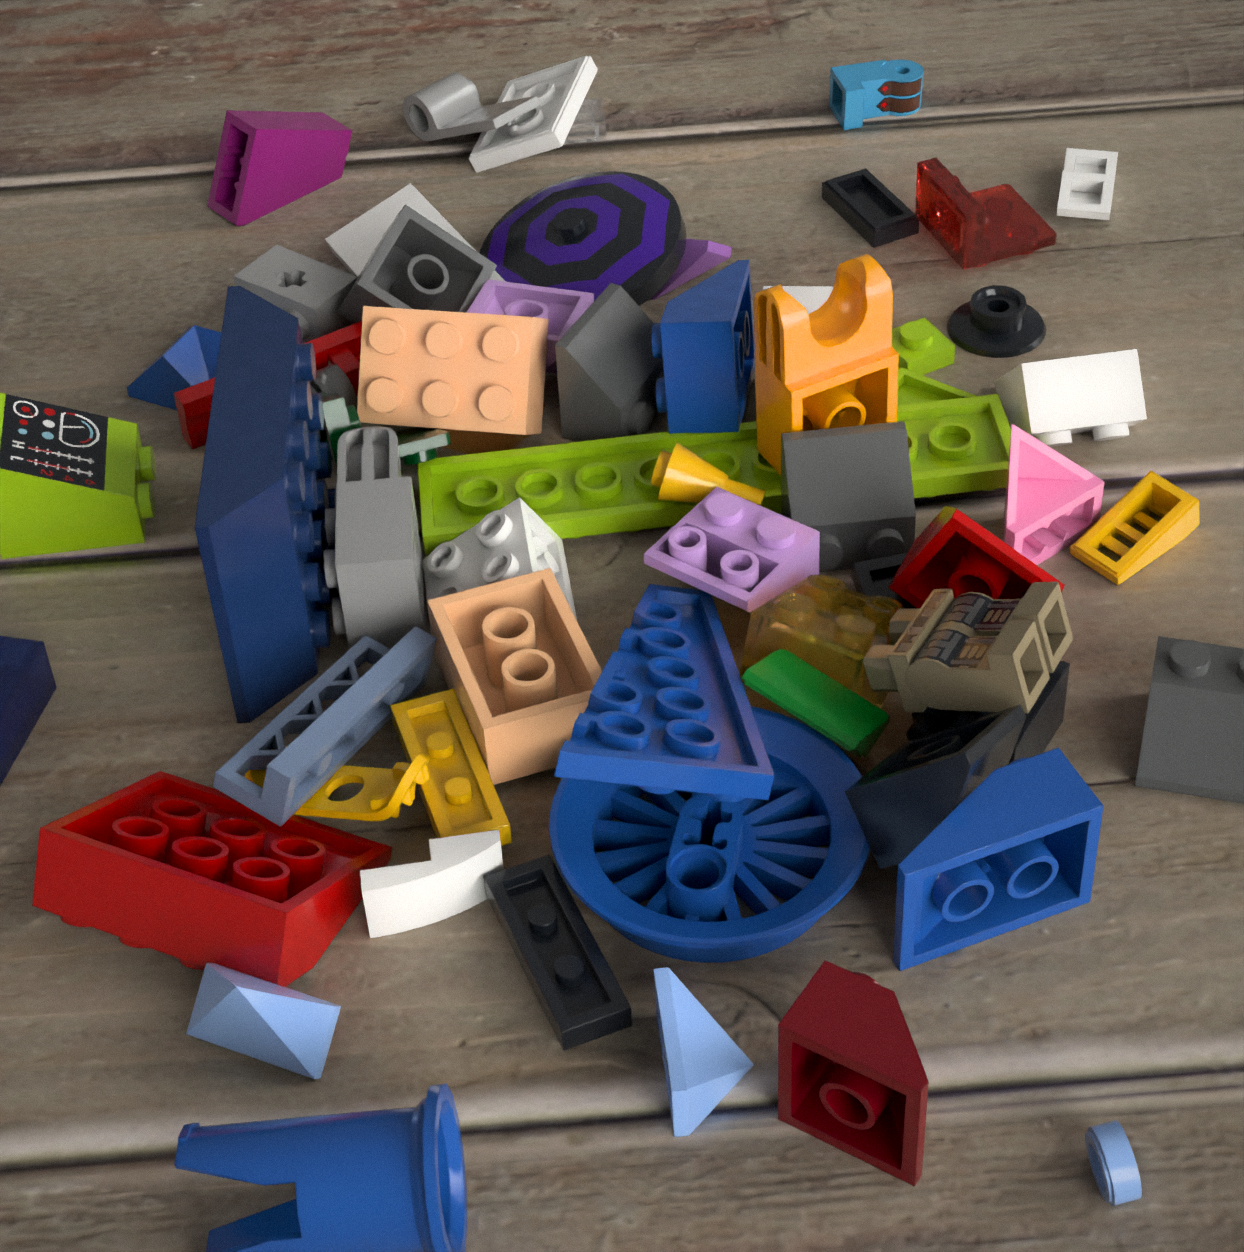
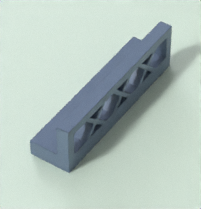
[213,626,437,827]

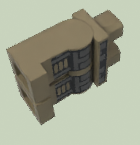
[863,582,1073,713]

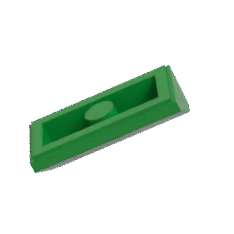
[741,649,890,759]

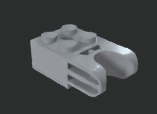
[324,426,425,649]

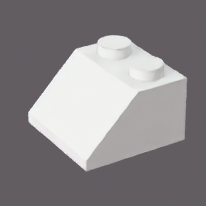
[995,349,1147,447]

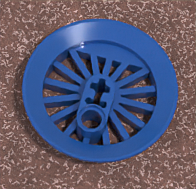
[549,707,871,963]

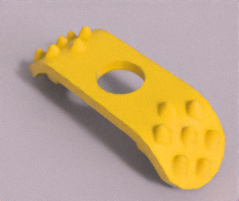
[245,745,430,821]

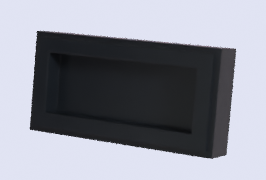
[822,168,919,248]

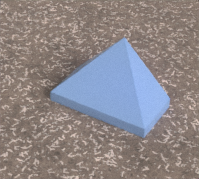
[186,963,341,1079]
[654,967,754,1137]

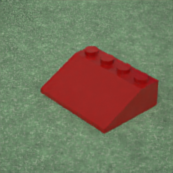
[32,771,392,987]

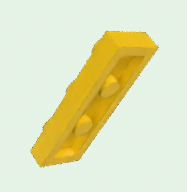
[390,689,512,846]

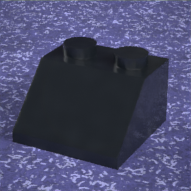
[845,705,1026,869]

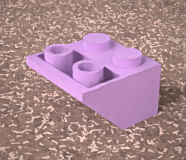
[643,487,820,622]

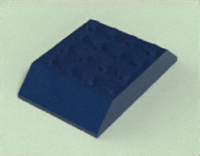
[195,286,336,723]

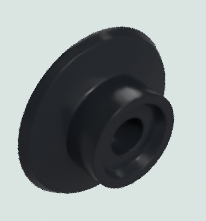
[947,285,1046,358]

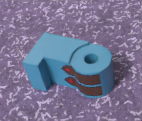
[829,59,924,130]

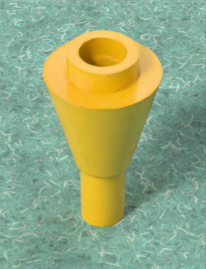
[650,442,765,506]

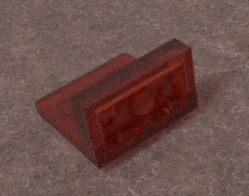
[915,158,1057,270]

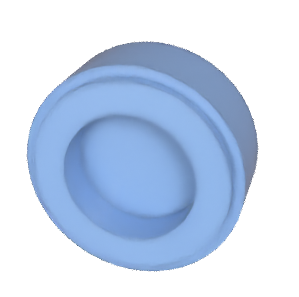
[1085,1120,1142,1206]

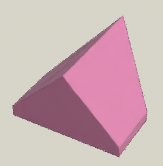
[1003,424,1104,565]

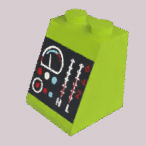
[0,393,156,559]

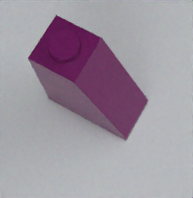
[207,110,352,226]

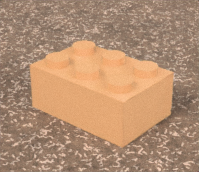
[357,306,549,435]
[427,568,602,785]

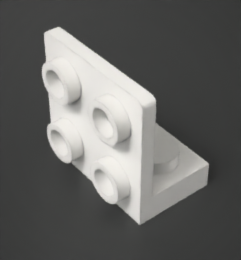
[423,497,577,635]

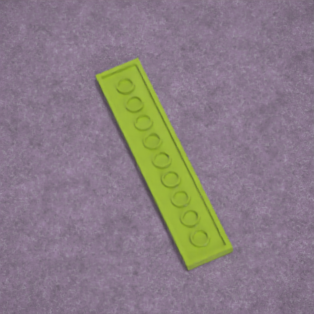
[418,394,1011,555]

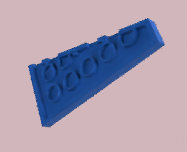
[554,584,775,802]

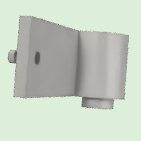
[403,73,540,141]

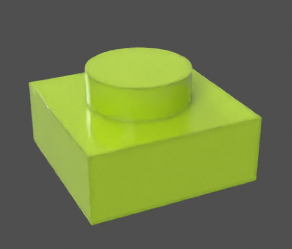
[892,317,955,375]

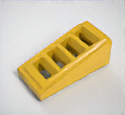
[1070,471,1200,585]

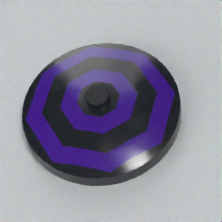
[479,171,686,306]

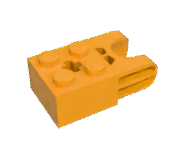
[754,254,899,476]

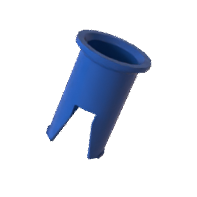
[174,1083,467,1252]

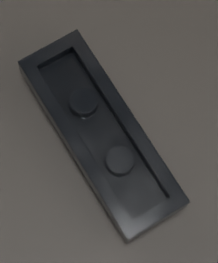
[484,854,632,1051]

